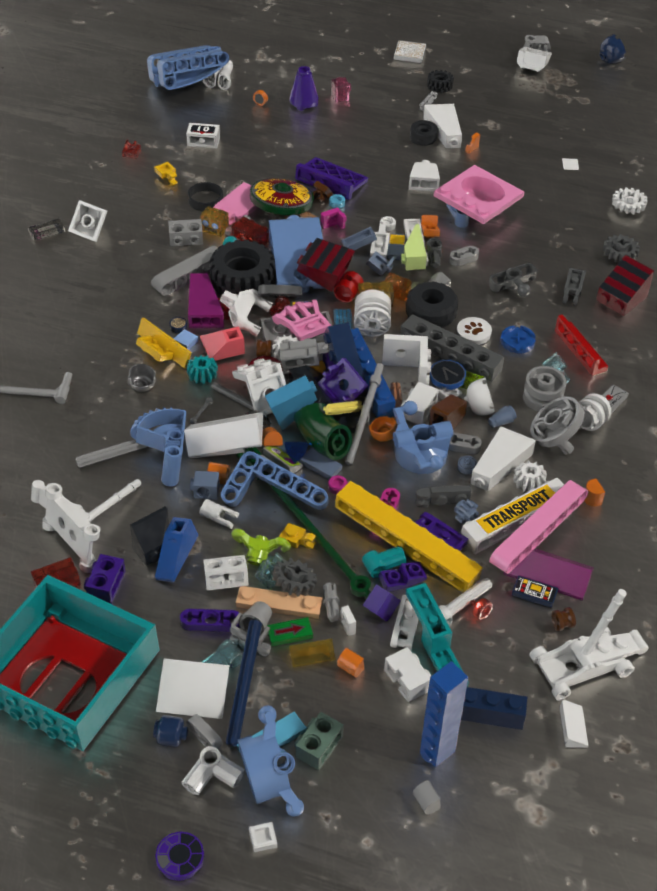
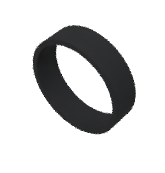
[188,182,223,211]

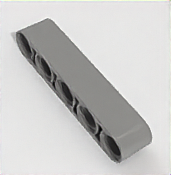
[151,246,218,296]

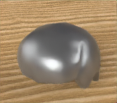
[128,363,156,392]

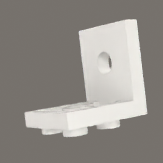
[382,334,431,385]
[232,358,286,416]

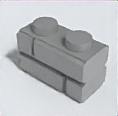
[280,338,319,370]

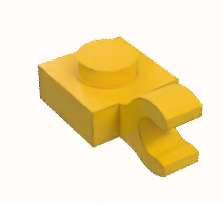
[154,162,178,186]
[279,523,316,549]

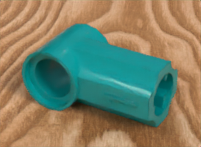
[362,546,406,578]

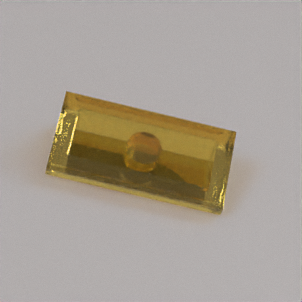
[288,638,336,668]

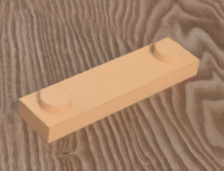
[236,586,323,619]

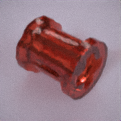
[269,296,290,316]

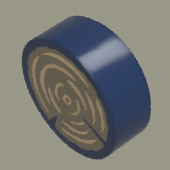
[170,317,187,333]

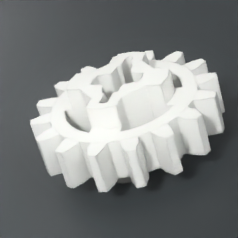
[612,187,648,214]

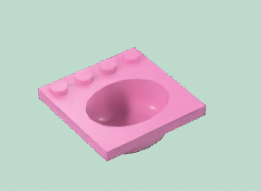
[434,165,524,224]

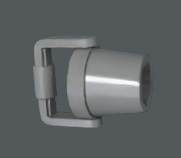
[230,601,272,645]

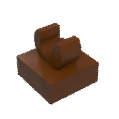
[313,181,333,202]

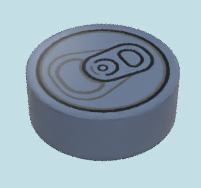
[457,456,477,475]

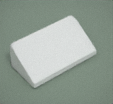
[560,700,589,748]

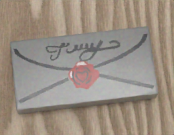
[602,385,629,414]

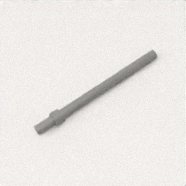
[345,363,384,465]

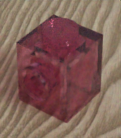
[331,77,351,102]

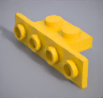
[136,318,192,368]

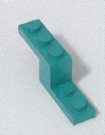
[406,583,469,687]

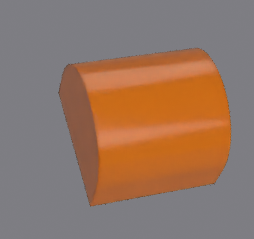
[262,427,283,446]
[207,462,230,485]
[584,478,605,507]
[337,648,364,678]

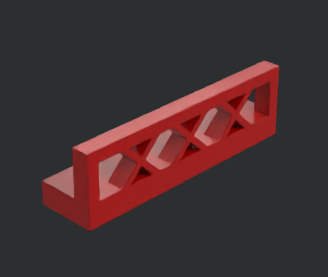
[555,314,608,376]

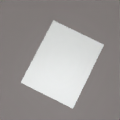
[156,658,229,719]

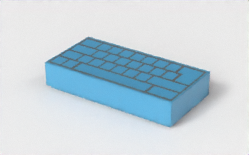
[334,309,353,329]

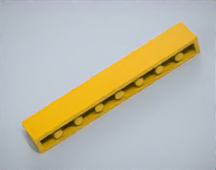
[335,481,483,593]

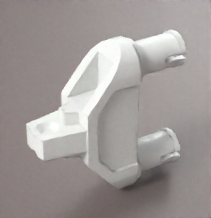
[219,289,273,337]

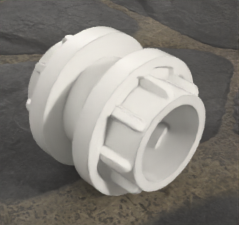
[574,393,611,431]

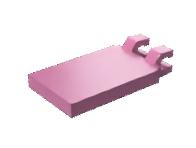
[211,182,258,226]

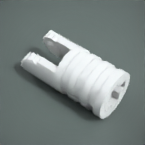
[200,499,239,529]

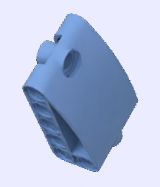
[147,45,229,90]
[269,215,324,294]

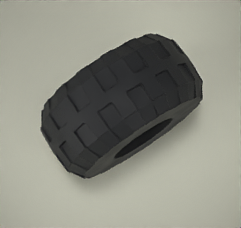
[406,281,458,328]

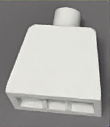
[409,160,440,191]

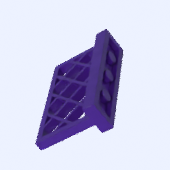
[295,157,369,200]

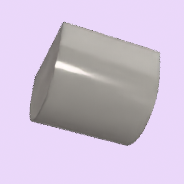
[413,780,441,814]

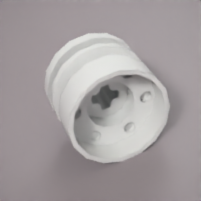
[354,290,391,337]

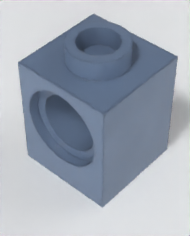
[190,471,220,500]

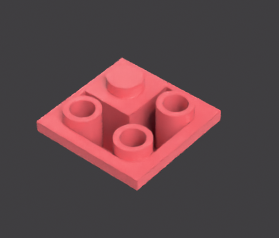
[200,326,245,361]

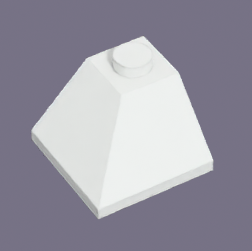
[68,200,108,242]

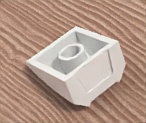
[517,47,552,72]

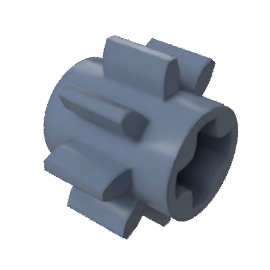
[454,499,479,524]

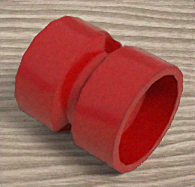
[333,271,364,303]

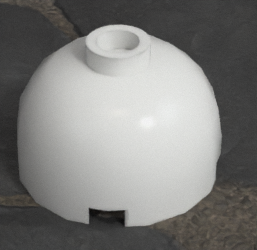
[464,378,495,416]

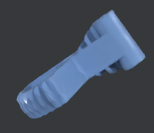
[130,407,186,487]

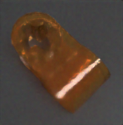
[378,273,412,301]

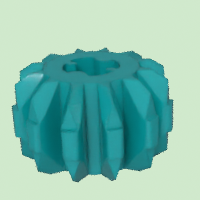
[187,355,218,385]

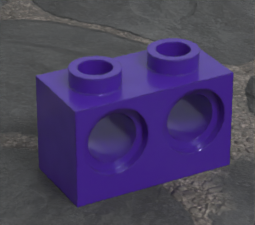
[84,554,126,604]

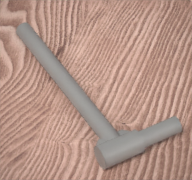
[0,372,72,404]

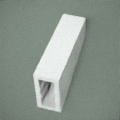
[423,104,462,148]
[471,427,536,491]

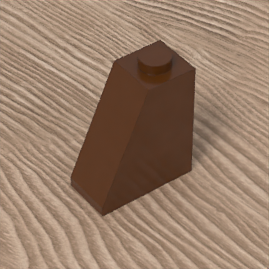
[429,394,468,430]

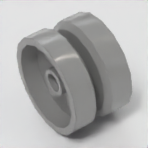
[523,366,567,412]

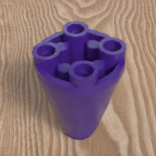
[289,66,319,111]

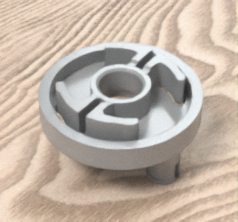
[530,396,584,455]

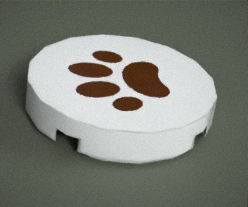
[456,317,492,345]

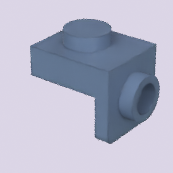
[366,251,396,277]

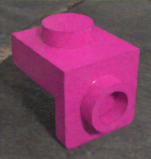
[320,207,347,229]

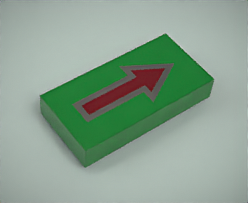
[267,617,313,647]

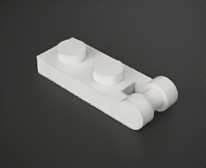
[390,595,419,651]

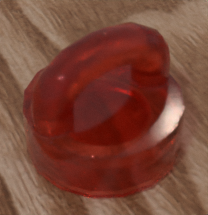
[470,598,493,620]

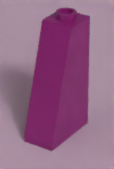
[188,273,224,328]

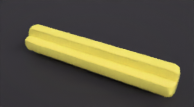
[323,400,363,415]

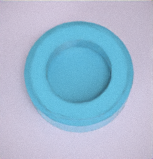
[329,194,345,209]

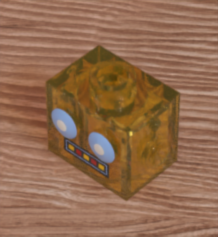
[200,206,229,237]

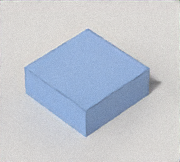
[173,329,199,350]

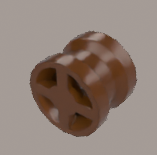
[256,339,272,357]
[551,607,576,632]

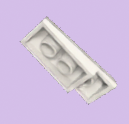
[184,412,263,459]

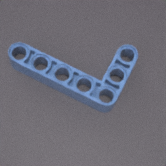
[221,451,329,510]

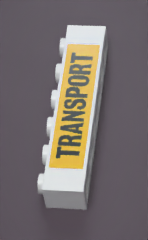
[461,478,564,554]

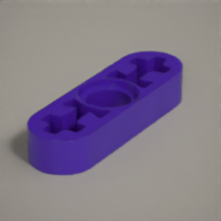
[180,609,241,632]

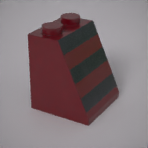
[297,238,355,292]
[596,255,654,316]

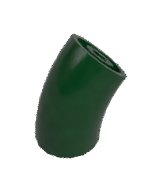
[294,403,352,460]

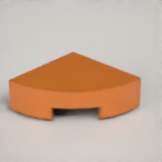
[465,132,480,153]

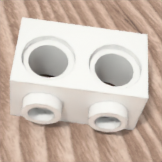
[203,555,249,590]

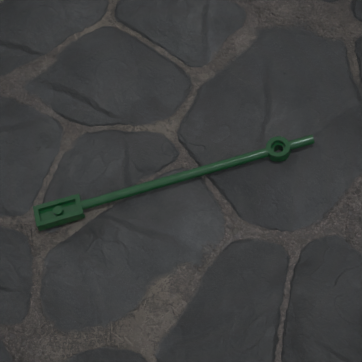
[236,447,371,599]

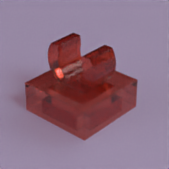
[122,140,141,159]

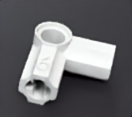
[182,746,245,795]

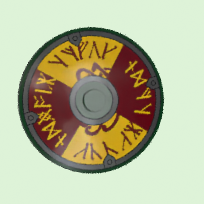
[249,178,314,215]

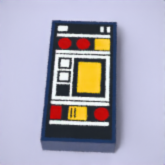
[512,575,558,608]

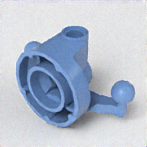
[393,401,453,474]
[238,705,304,817]

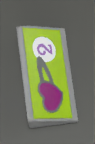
[262,446,303,474]

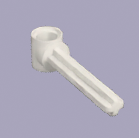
[439,578,492,626]

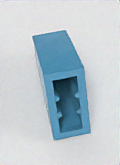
[265,375,317,430]

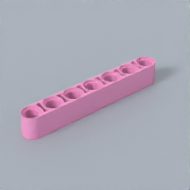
[489,480,588,574]

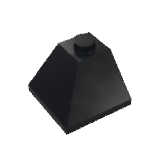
[130,506,169,566]

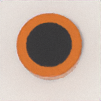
[253,90,268,106]

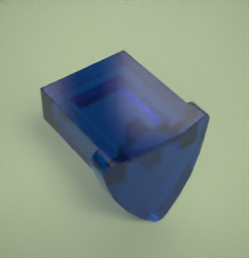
[284,442,308,464]

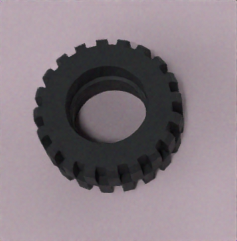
[210,240,275,295]

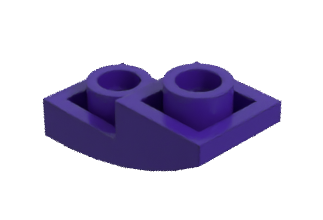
[378,562,427,592]

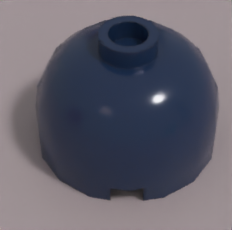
[599,34,626,64]

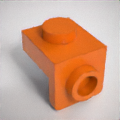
[421,215,440,239]

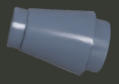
[487,405,517,428]

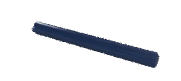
[225,620,262,747]

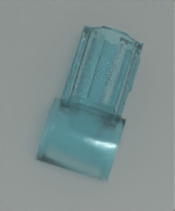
[202,639,243,669]

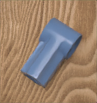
[446,204,470,228]

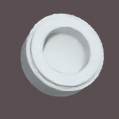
[380,216,396,231]

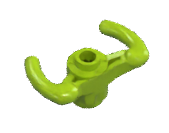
[231,529,291,566]

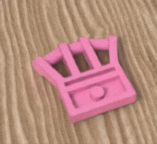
[272,299,331,341]

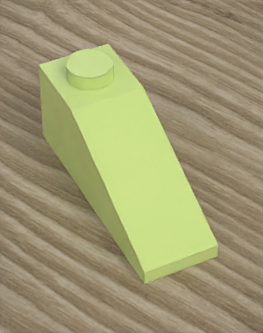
[401,224,427,270]

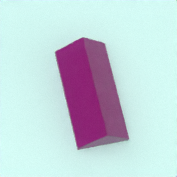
[503,548,594,601]

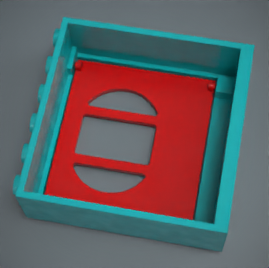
[0,575,160,751]

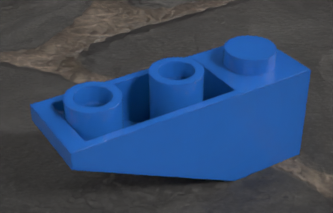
[155,517,199,582]

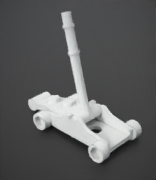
[31,479,141,573]
[529,589,649,701]

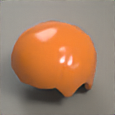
[369,416,397,442]

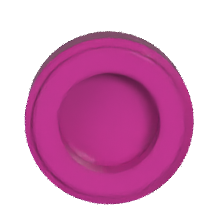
[328,475,348,494]

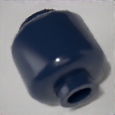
[153,715,188,747]

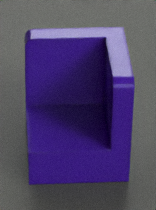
[363,584,401,621]

